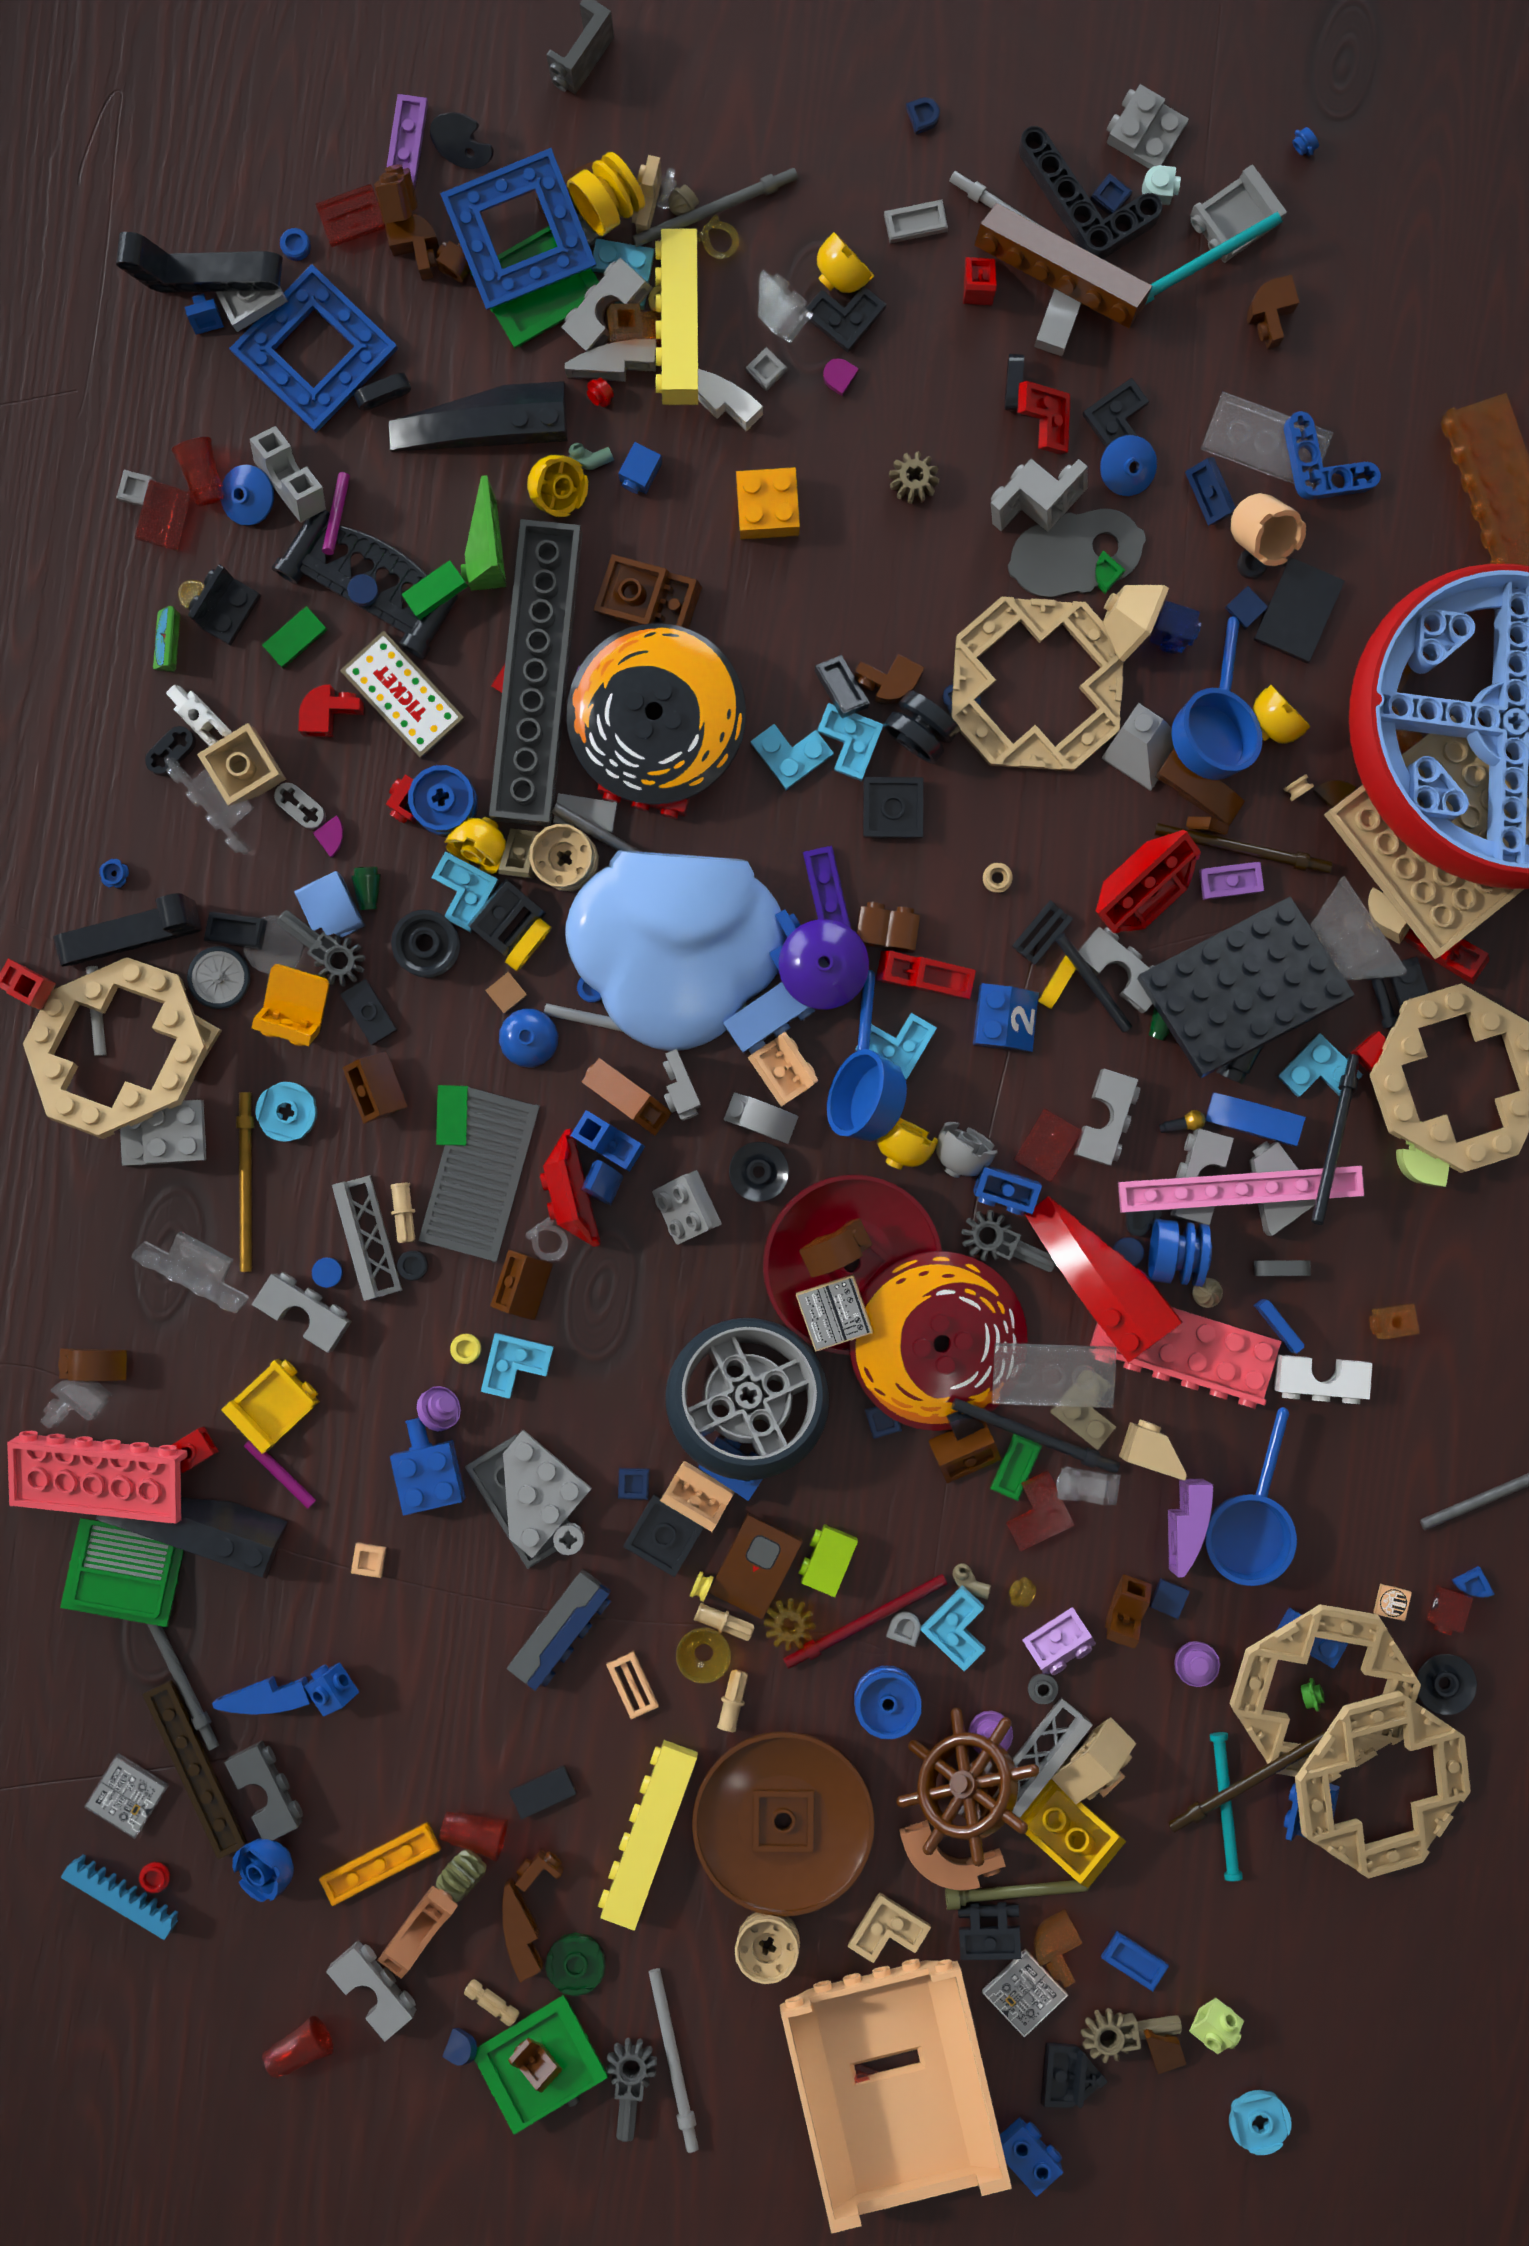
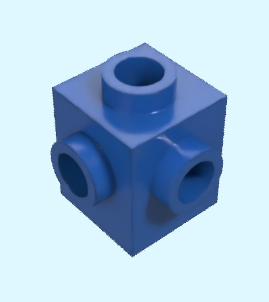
[304,1662,359,1717]

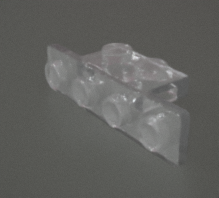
[165,757,255,854]
[131,1231,249,1313]

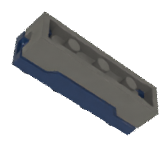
[507,1568,611,1691]

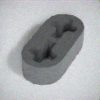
[1254,1260,1311,1276]

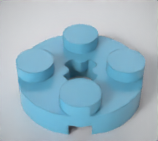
[256,1082,317,1142]
[1229,2090,1291,2155]

